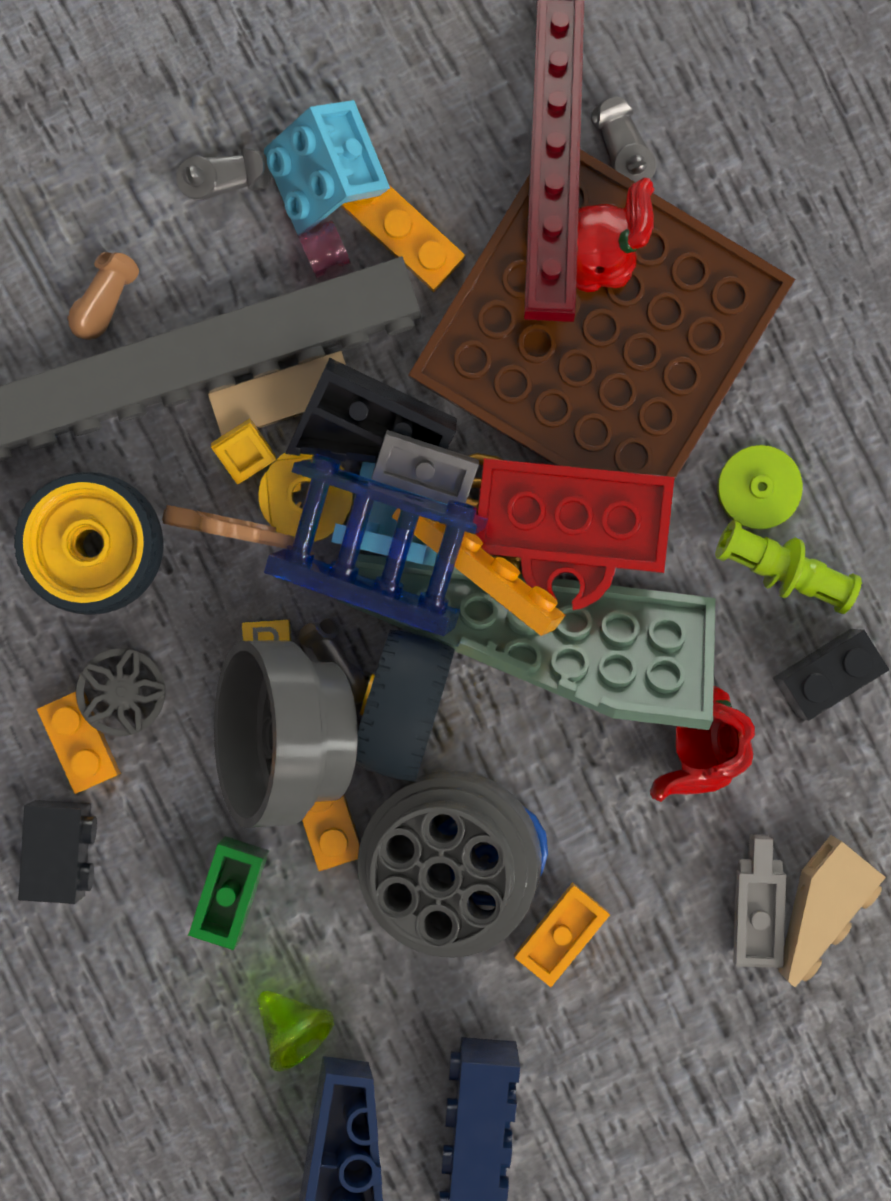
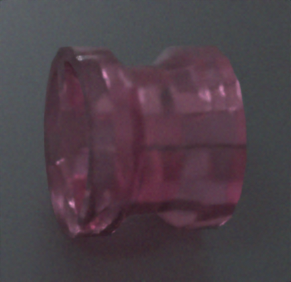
[298,220,351,278]

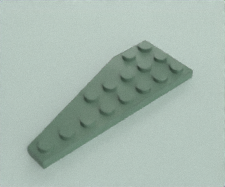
[337,552,716,730]

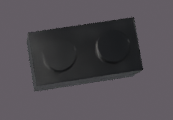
[773,629,889,721]
[18,800,97,904]

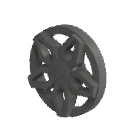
[76,648,165,736]

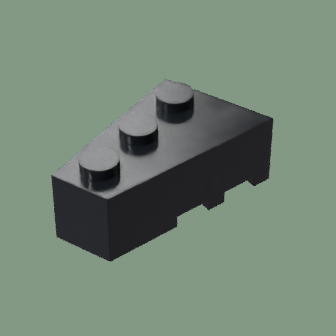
[285,357,457,465]

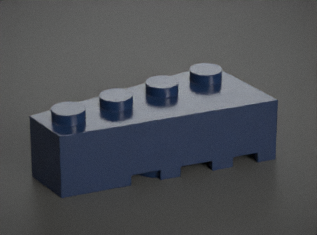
[439,1037,520,1201]
[299,1056,383,1201]

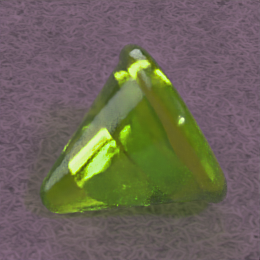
[258,991,334,1072]

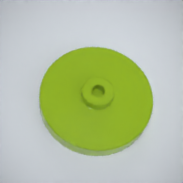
[717,445,803,529]

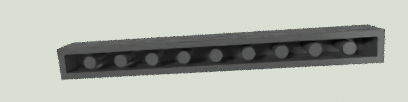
[0,256,421,462]

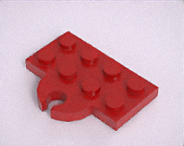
[476,458,675,611]

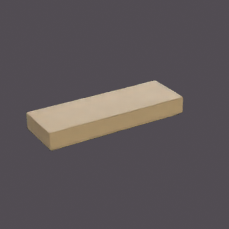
[208,351,346,436]

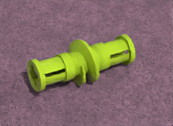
[715,520,862,614]

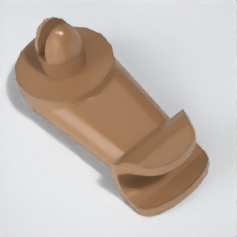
[67,252,139,340]

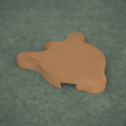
[162,505,295,550]

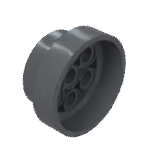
[214,640,358,828]
[358,770,542,958]

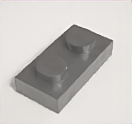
[371,430,479,509]

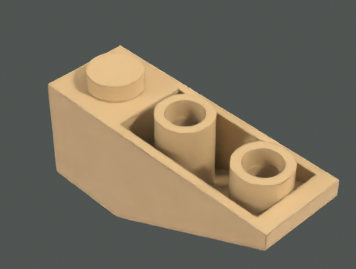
[779,835,886,987]

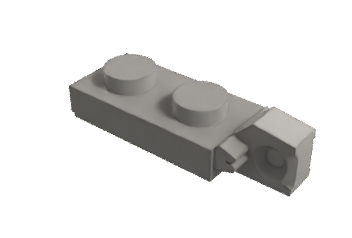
[733,834,786,968]

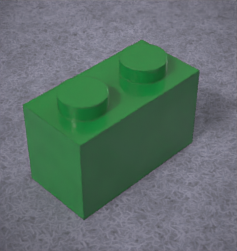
[188,836,269,950]

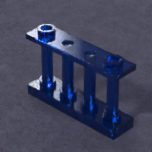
[264,454,488,637]

